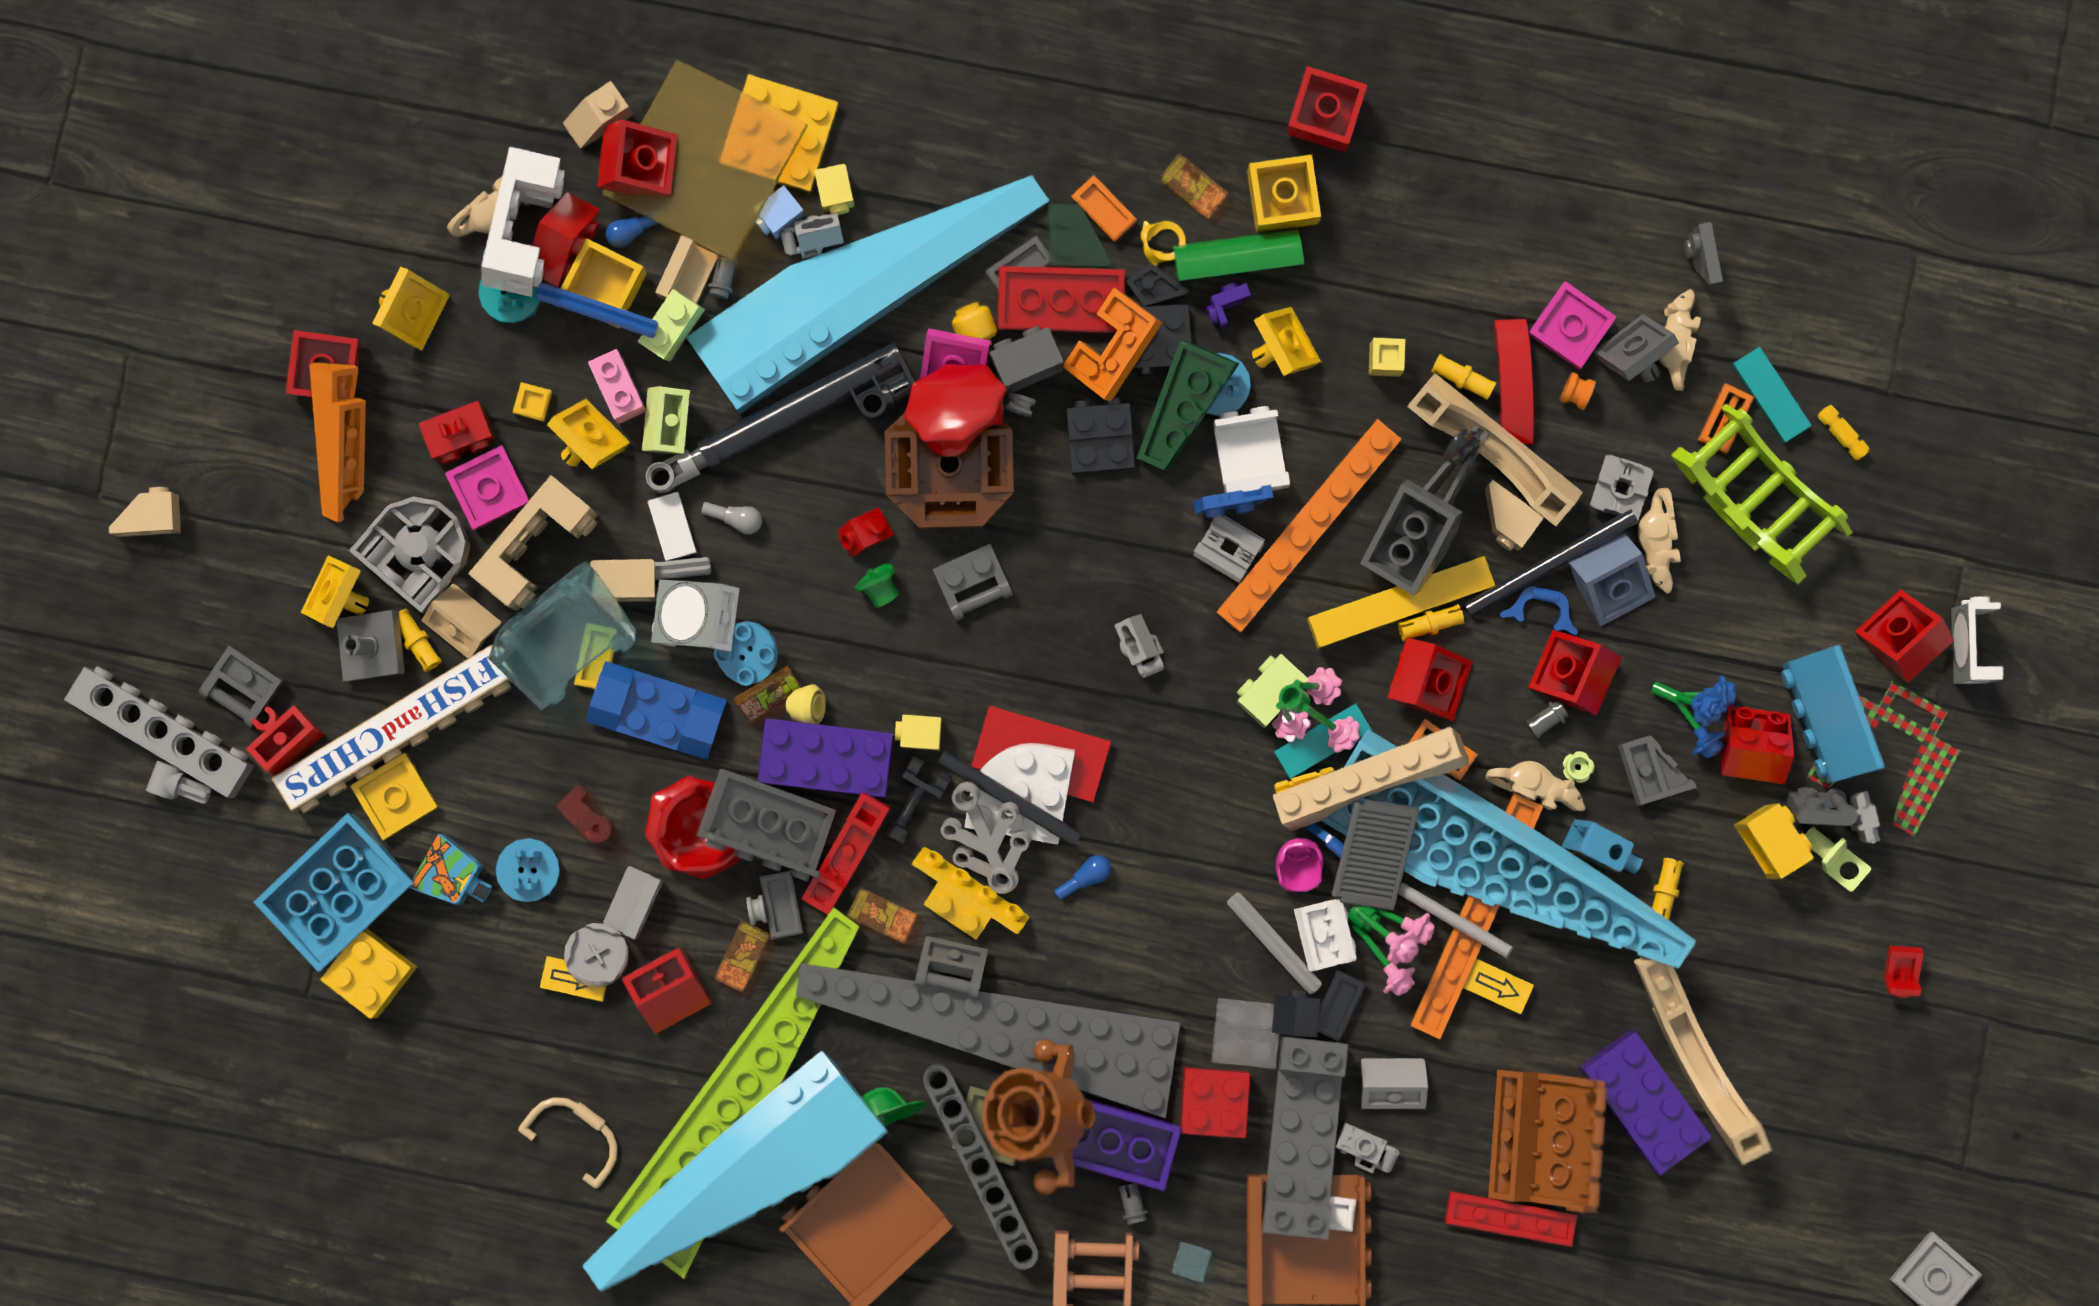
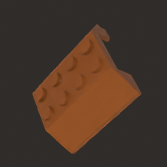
[1488,1070,1606,1212]

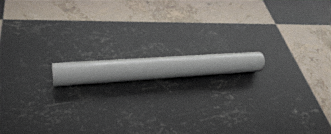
[1398,883,1513,958]

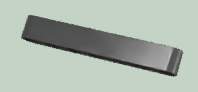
[923,1063,1038,1269]

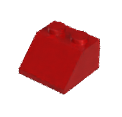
[597,119,677,196]
[1855,589,1954,683]
[1528,630,1622,715]
[1387,638,1473,721]

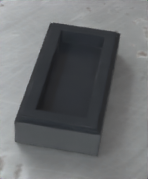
[1318,970,1366,1042]

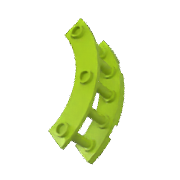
[1671,404,1853,584]

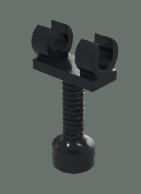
[882,756,952,845]

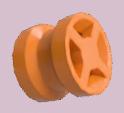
[1560,372,1596,410]

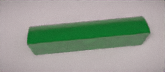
[1172,229,1304,281]

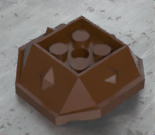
[885,412,1014,529]

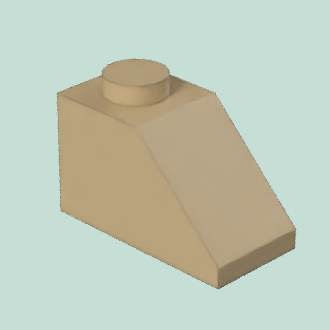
[563,81,633,149]
[1485,480,1544,551]
[109,487,181,537]

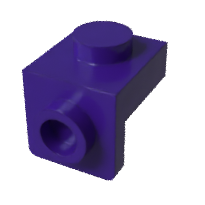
[1206,282,1251,330]

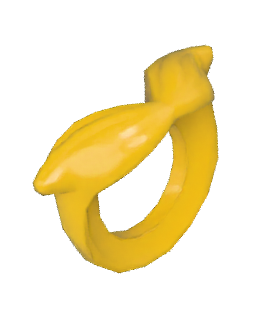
[1141,221,1185,267]

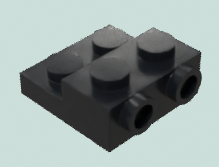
[1131,305,1191,377]
[1066,398,1135,474]

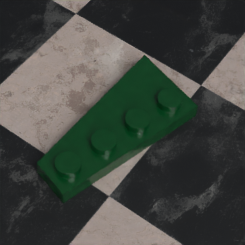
[1137,340,1240,470]

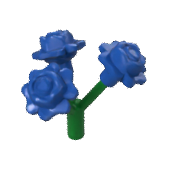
[1651,675,1737,759]

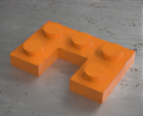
[1063,288,1163,402]

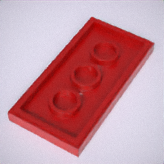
[997,266,1125,333]
[972,706,1111,803]

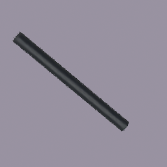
[1464,509,1639,617]

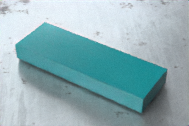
[1732,347,1812,444]
[1274,703,1372,779]

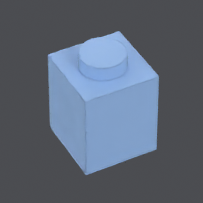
[754,186,805,239]

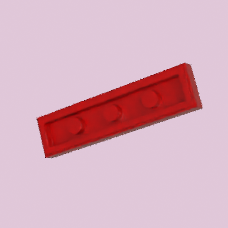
[1444,1191,1577,1247]

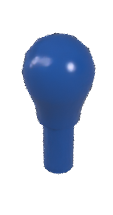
[605,209,664,248]
[1055,855,1112,900]

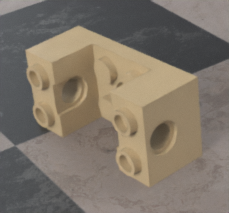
[468,476,598,611]

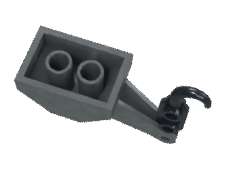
[1360,425,1490,596]

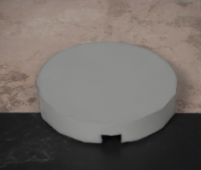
[564,923,629,987]

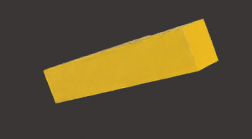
[1307,556,1495,649]

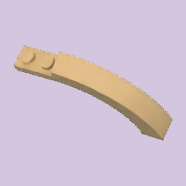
[1634,957,1771,1165]

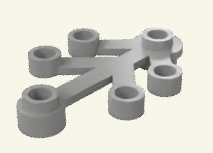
[941,782,1031,894]

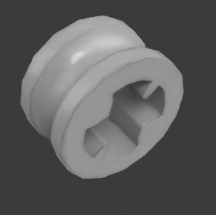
[1004,393,1036,417]
[746,895,768,925]

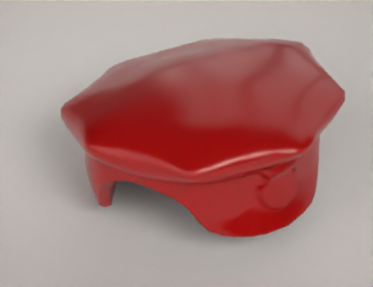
[904,364,1006,457]
[645,775,741,879]

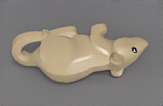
[447,177,530,237]
[1658,289,1701,391]
[1637,488,1681,594]
[1485,761,1586,811]

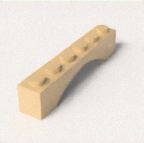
[1407,373,1582,526]
[1273,727,1470,832]

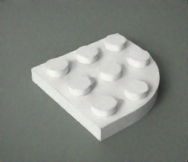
[964,743,1075,844]

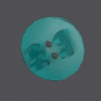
[479,279,541,324]

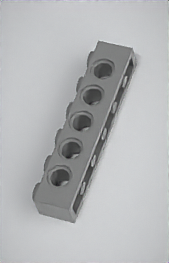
[64,666,254,798]

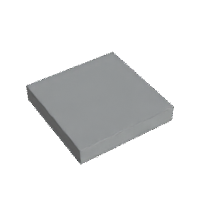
[1889,1231,1982,1306]

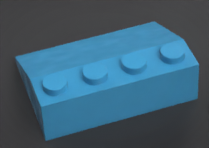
[1781,645,1884,783]
[254,813,414,972]

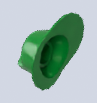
[862,1088,927,1127]

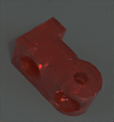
[556,784,613,843]

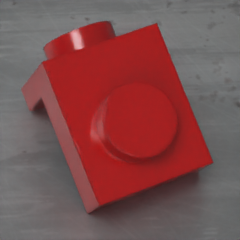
[837,507,894,558]
[1883,945,1924,998]

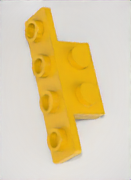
[912,847,1029,940]

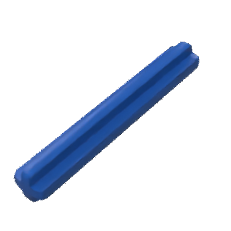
[536,283,659,338]

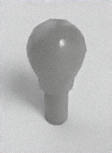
[701,502,763,534]

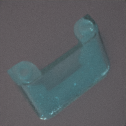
[488,561,636,711]

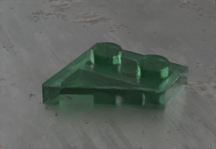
[1047,204,1111,269]

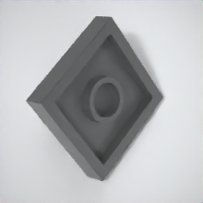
[1593,314,1679,382]
[337,610,405,682]

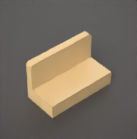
[656,235,718,304]
[590,559,658,602]
[422,584,501,658]

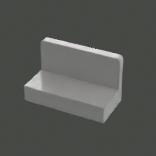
[603,866,664,939]
[1361,1058,1428,1109]

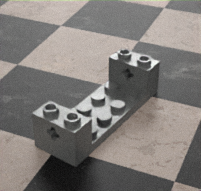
[1262,1037,1348,1240]

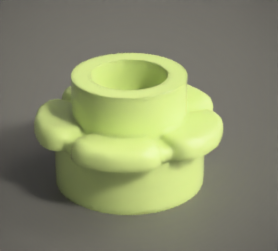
[1563,751,1594,783]

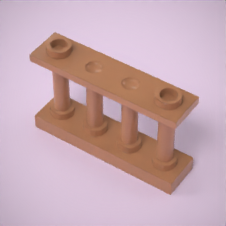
[1053,1231,1139,1306]

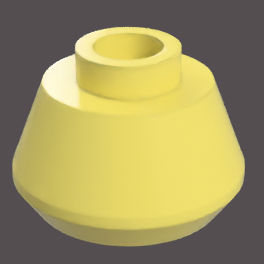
[786,684,826,724]

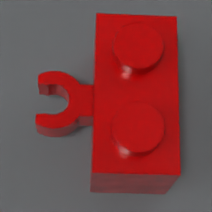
[419,401,496,464]
[246,705,325,776]

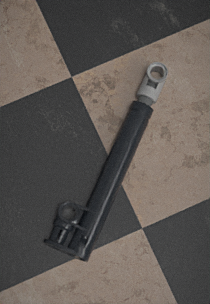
[646,342,915,494]

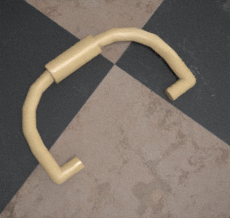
[518,1097,618,1189]

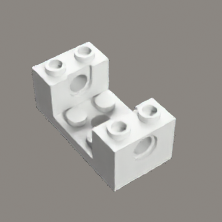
[482,147,565,297]

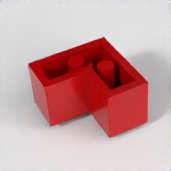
[532,192,600,287]

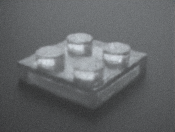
[1211,998,1279,1069]

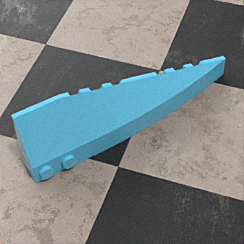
[583,1051,888,1292]

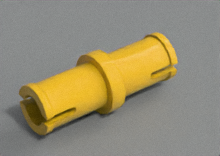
[1431,354,1496,400]
[1398,604,1464,642]
[398,609,442,672]
[1652,858,1684,921]

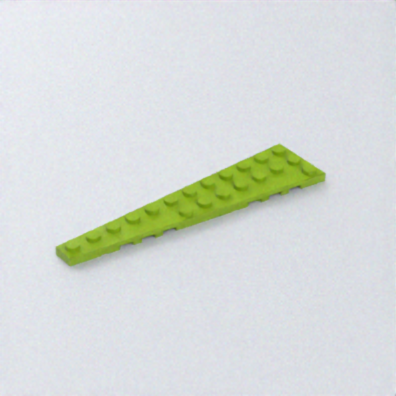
[606,908,860,1278]

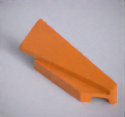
[310,363,366,522]

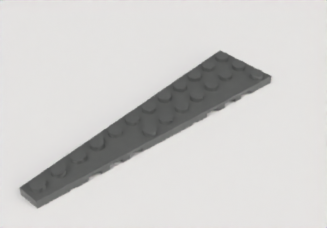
[796,963,1180,1118]

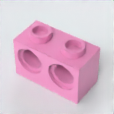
[588,349,646,424]

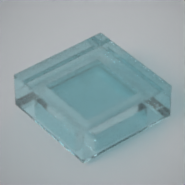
[1171,1241,1212,1282]

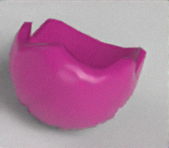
[1275,838,1324,892]

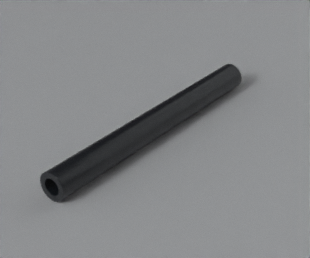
[937,750,1082,847]

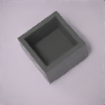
[990,326,1064,396]

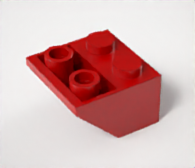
[1720,705,1794,784]
[622,947,712,1034]

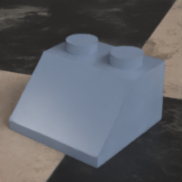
[1569,533,1655,627]

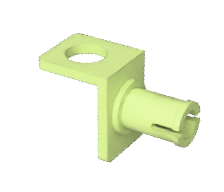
[1805,826,1871,892]

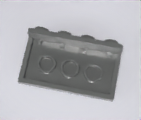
[697,769,836,881]

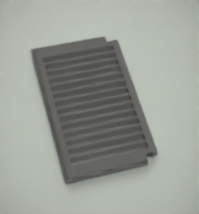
[1332,799,1420,911]

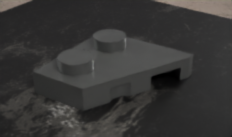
[1684,222,1723,285]
[1618,735,1697,806]

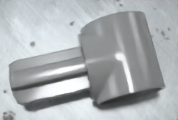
[146,760,212,804]

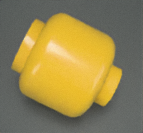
[951,302,998,345]

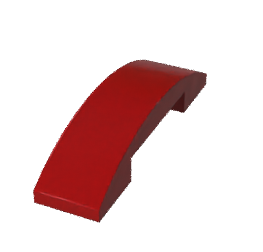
[1494,319,1534,445]
[801,792,890,915]

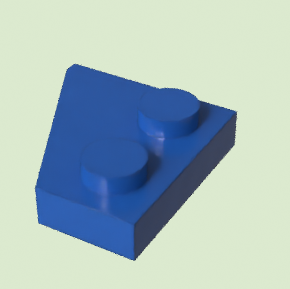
[1193,485,1273,518]

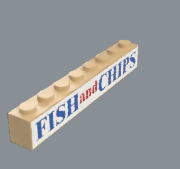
[271,645,515,814]

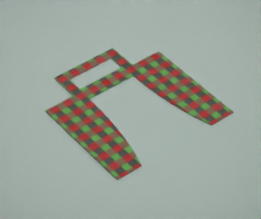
[1807,681,1960,836]

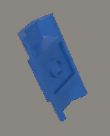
[586,661,727,760]

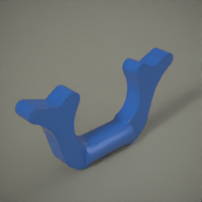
[1500,586,1578,635]
[1305,824,1344,859]

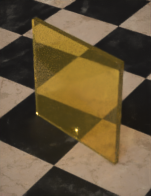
[602,60,808,261]

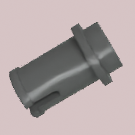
[708,257,737,299]
[1526,700,1569,738]
[1118,1183,1148,1225]

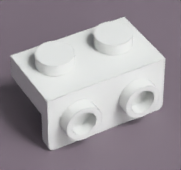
[1294,899,1356,972]

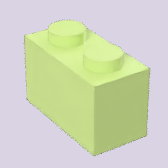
[637,289,705,362]
[642,386,690,454]
[1236,654,1309,728]

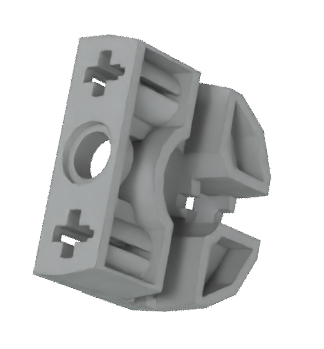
[349,497,471,614]

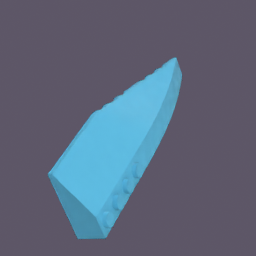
[686,176,1050,414]
[1322,729,1696,968]

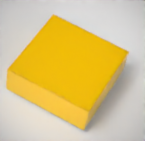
[513,382,553,422]

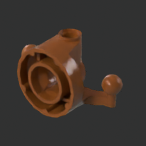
[982,1039,1095,1195]

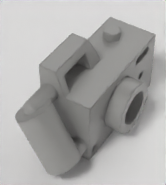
[780,212,844,259]
[1114,614,1164,678]
[1335,1123,1399,1173]

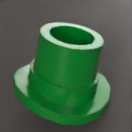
[854,564,899,608]

